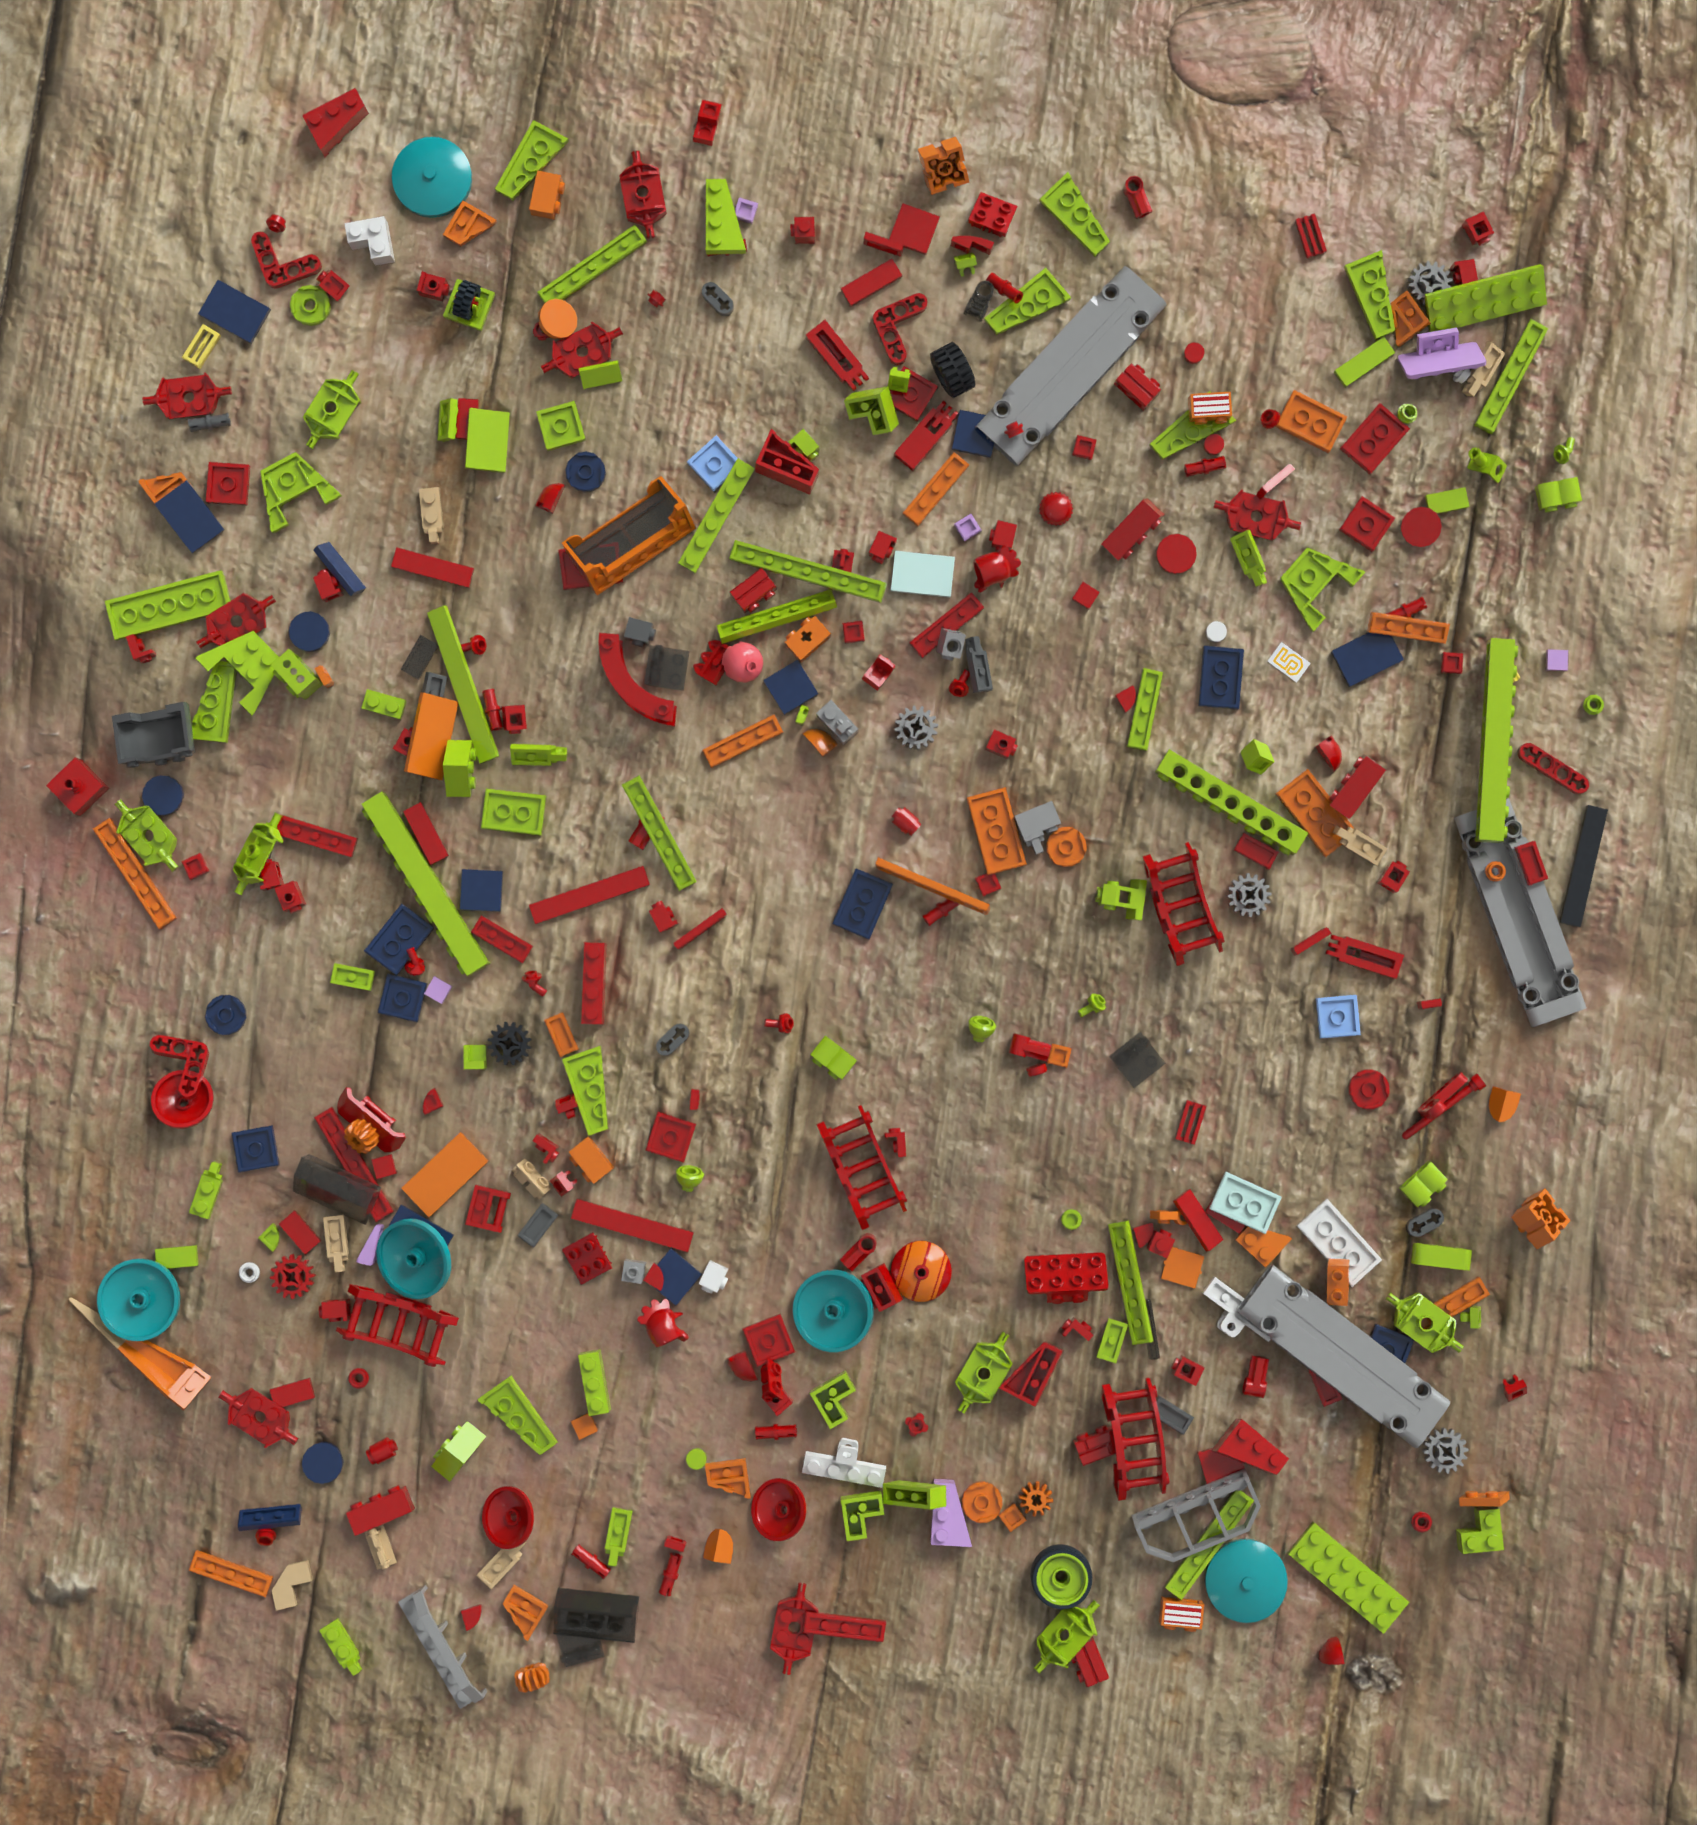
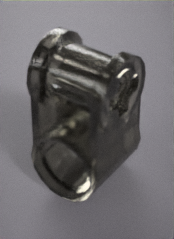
[964,281,994,322]

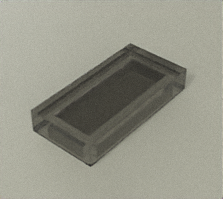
[401,635,438,680]

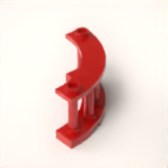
[598,633,677,727]
[1143,842,1225,966]
[816,1105,908,1230]
[336,1284,459,1367]
[1101,1378,1170,1501]

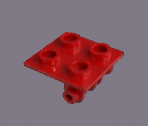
[968,192,1018,238]
[562,1232,612,1285]

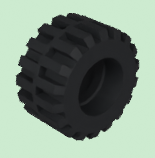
[930,342,975,398]

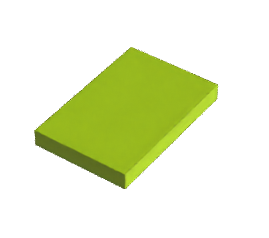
[465,408,510,473]
[481,789,546,836]

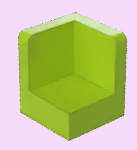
[1241,739,1274,775]
[463,1045,487,1069]

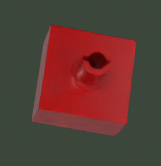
[46,757,109,816]

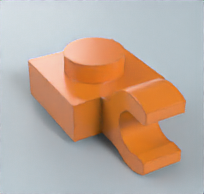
[1150,1210,1187,1225]

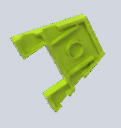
[260,452,342,534]
[1280,547,1365,632]
[195,631,279,716]

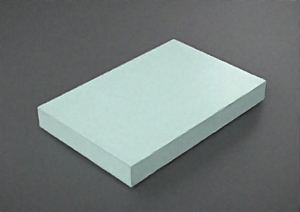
[891,551,955,598]
[1209,1172,1282,1234]

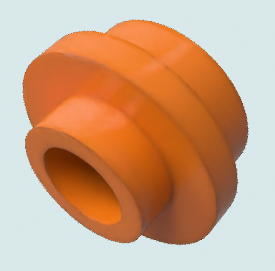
[1485,861,1506,882]

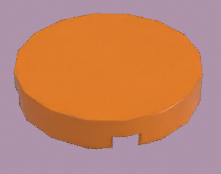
[538,299,577,339]
[1046,827,1087,867]
[962,1481,1002,1523]

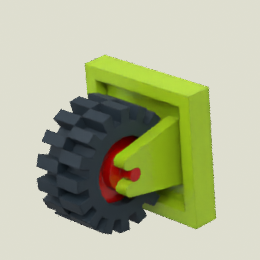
[443,279,495,331]

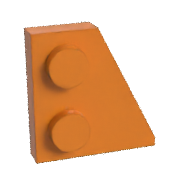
[443,201,497,246]
[1391,291,1431,347]
[138,472,195,504]
[1235,1226,1292,1268]
[705,1458,751,1499]
[1459,1491,1510,1507]
[502,1585,549,1641]

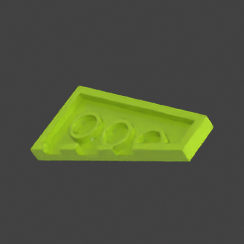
[477,1376,558,1455]

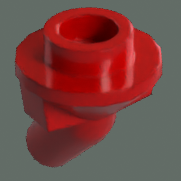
[461,635,487,655]
[949,669,970,697]
[405,947,425,976]
[522,970,547,997]
[764,1013,794,1033]

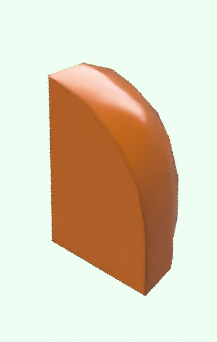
[802,729,838,757]
[1489,1086,1521,1122]
[703,1529,733,1564]

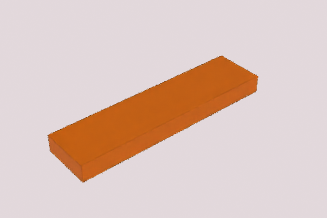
[903,452,970,526]
[1367,612,1450,644]
[702,714,783,768]
[1421,1277,1490,1329]
[189,1550,273,1597]

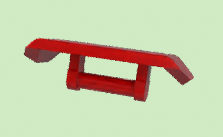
[337,1087,406,1153]

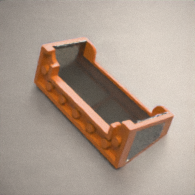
[562,476,696,595]

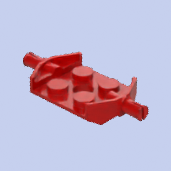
[619,151,667,239]
[541,322,623,379]
[142,372,232,419]
[1213,489,1301,541]
[196,593,276,649]
[218,1388,299,1448]
[770,1582,819,1675]

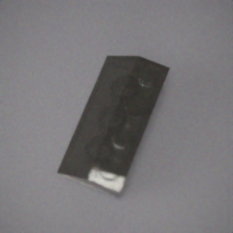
[293,1154,382,1225]
[553,1588,639,1643]

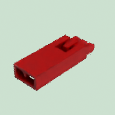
[805,320,869,391]
[894,400,959,471]
[1325,935,1404,979]

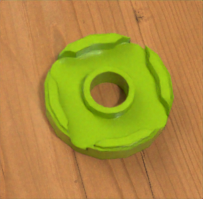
[290,285,331,326]

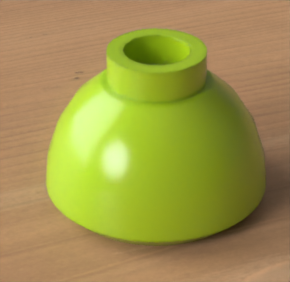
[968,1016,996,1042]
[676,1165,704,1192]

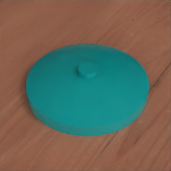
[392,137,472,218]
[376,1218,451,1299]
[97,1258,180,1341]
[793,1270,874,1352]
[1205,1539,1288,1623]

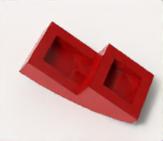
[693,100,722,146]
[950,236,994,255]

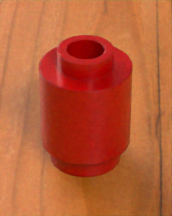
[891,807,922,836]
[366,1437,398,1465]

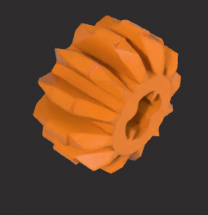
[344,1119,380,1154]
[1018,1481,1053,1517]
[514,1662,550,1693]

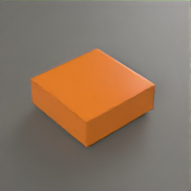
[314,665,334,688]
[1047,1043,1072,1068]
[571,1413,598,1440]
[998,1502,1027,1532]

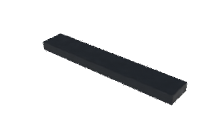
[1559,805,1608,927]

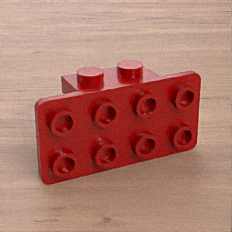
[1024,1252,1109,1304]

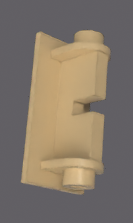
[512,1159,552,1200]
[364,1524,397,1570]

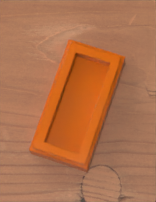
[544,1012,579,1057]

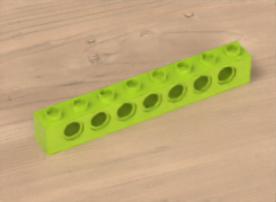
[1155,749,1308,856]

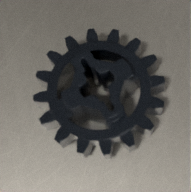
[488,1022,532,1065]

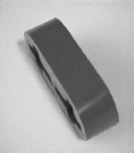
[702,282,734,316]
[656,1024,690,1056]
[1406,1208,1444,1237]

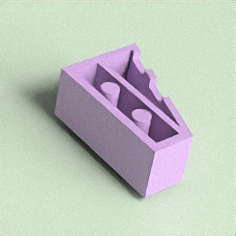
[930,1479,972,1547]

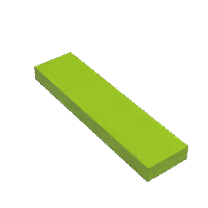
[1127,668,1163,751]

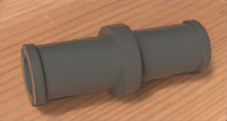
[188,413,231,432]

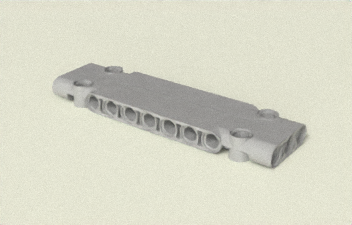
[975,266,1167,466]
[1454,798,1587,1027]
[1237,1264,1450,1448]

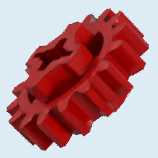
[270,1254,316,1299]

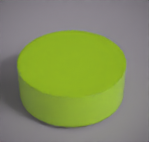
[1061,1209,1082,1230]
[686,1448,707,1470]

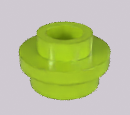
[1397,404,1417,424]
[1583,695,1604,715]

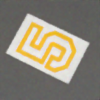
[1268,642,1311,683]

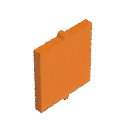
[1161,1247,1204,1288]

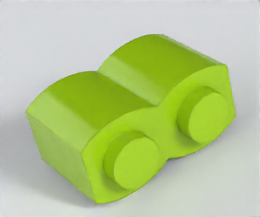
[1535,477,1582,513]
[810,1035,858,1080]
[1399,1161,1448,1207]

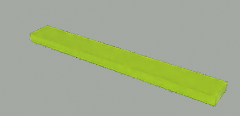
[729,540,887,603]
[427,605,499,764]

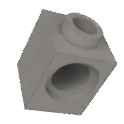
[936,628,966,660]
[621,1259,646,1284]

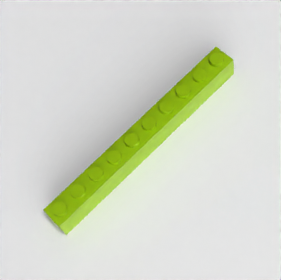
[1475,638,1518,843]
[362,791,490,976]

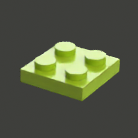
[536,401,586,451]

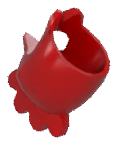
[973,545,1021,593]
[637,1299,689,1348]

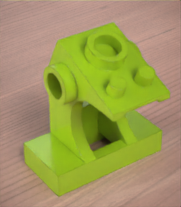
[1095,879,1147,920]

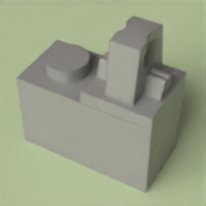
[816,700,858,746]
[1014,801,1061,855]

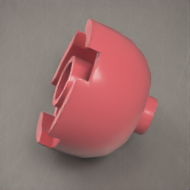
[722,641,763,683]

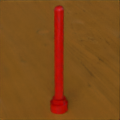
[1402,1074,1486,1140]

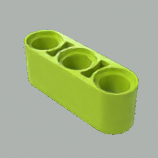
[1411,1243,1472,1271]

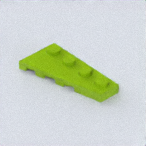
[495,120,569,200]
[1039,172,1110,257]
[706,179,746,254]
[1344,250,1395,340]
[984,268,1071,335]
[1149,391,1237,460]
[192,661,236,743]
[562,1046,608,1136]

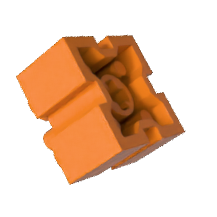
[918,136,969,195]
[1511,1188,1571,1250]

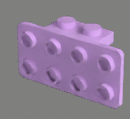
[1398,327,1486,379]

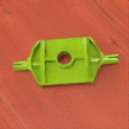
[303,370,362,449]
[114,800,179,872]
[232,812,283,895]
[1386,1292,1464,1353]
[955,1331,1013,1414]
[1034,1599,1100,1674]

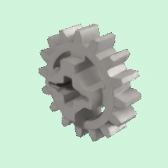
[1407,261,1452,306]
[894,706,938,750]
[1226,873,1271,918]
[1422,1427,1469,1474]

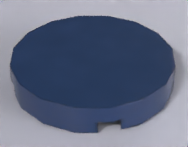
[565,451,606,492]
[289,611,330,652]
[142,775,184,816]
[205,995,247,1035]
[302,1442,344,1484]

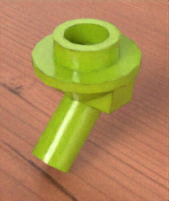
[1553,437,1575,464]
[1077,993,1106,1018]

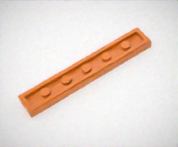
[93,818,177,929]
[875,857,990,915]

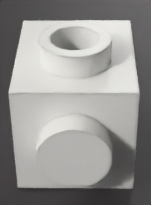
[699,1260,728,1294]

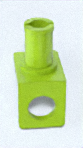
[1467,447,1507,483]

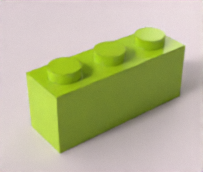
[578,1349,611,1416]
[883,1480,946,1510]

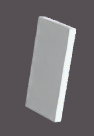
[1296,1199,1382,1287]

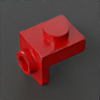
[862,654,896,691]
[1061,1317,1094,1341]

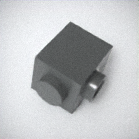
[624,617,656,647]

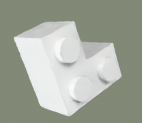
[344,216,395,266]

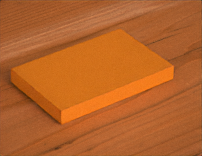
[1275,390,1347,454]

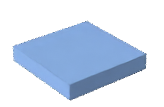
[687,435,737,492]
[1315,995,1361,1039]

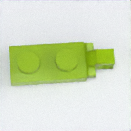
[1230,530,1267,587]
[510,744,567,766]
[189,1161,223,1219]
[605,1507,633,1567]
[319,1618,362,1676]

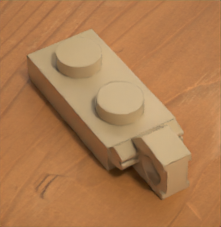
[1462,342,1505,397]
[419,487,444,544]
[1332,825,1388,866]
[323,1215,349,1272]
[476,1542,526,1589]

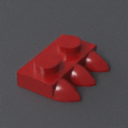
[693,640,729,686]

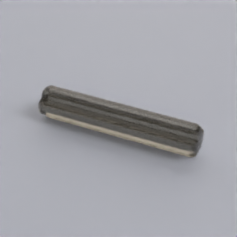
[1145,1299,1160,1360]

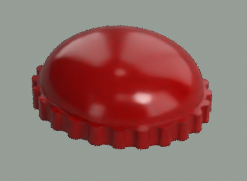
[1039,492,1073,526]

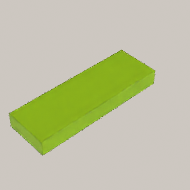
[1334,337,1395,388]

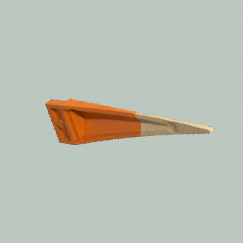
[69,1298,211,1411]

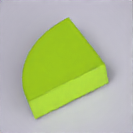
[795,705,809,726]
[258,1223,280,1252]

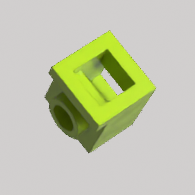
[788,428,820,462]

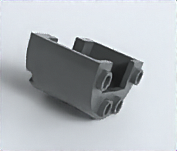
[112,702,195,768]

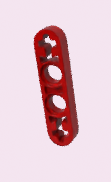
[1517,743,1589,794]

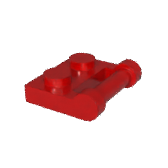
[465,1184,511,1233]

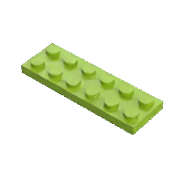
[1424,264,1547,332]
[105,570,231,641]
[1288,1522,1409,1634]

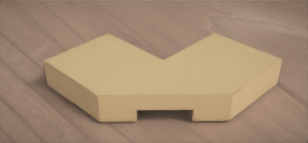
[272,1560,313,1611]

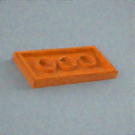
[404,692,458,780]
[1275,769,1355,857]
[966,787,1027,875]
[401,1132,489,1218]

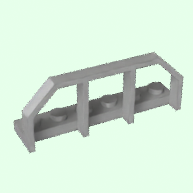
[1132,1469,1261,1562]
[398,1585,488,1709]

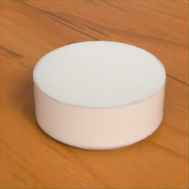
[1206,621,1227,642]

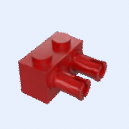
[860,1263,903,1312]

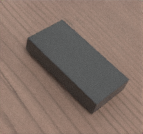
[517,1203,559,1248]
[1149,1395,1194,1435]

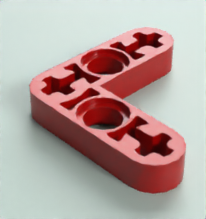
[251,231,322,289]
[873,293,928,365]
[150,1035,209,1100]
[1417,1072,1468,1119]

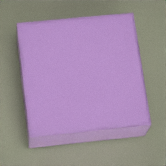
[735,198,758,224]
[954,514,982,542]
[1546,649,1568,671]
[424,976,453,1004]

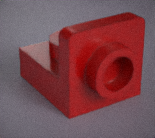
[316,270,350,301]
[126,634,157,664]
[884,1128,906,1157]
[532,1133,559,1164]

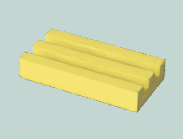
[182,324,221,369]

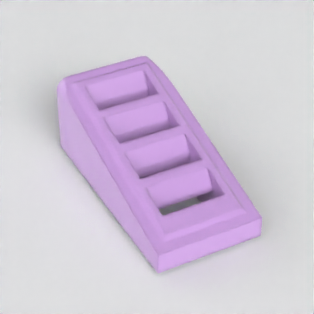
[356,1224,384,1266]

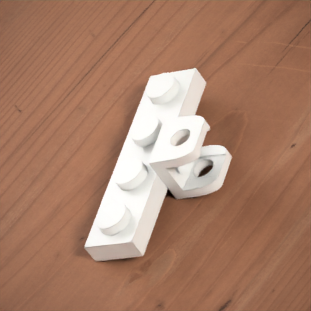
[1202,1276,1271,1342]
[802,1438,886,1488]

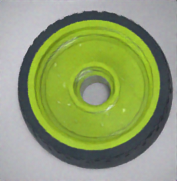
[1030,1544,1092,1609]

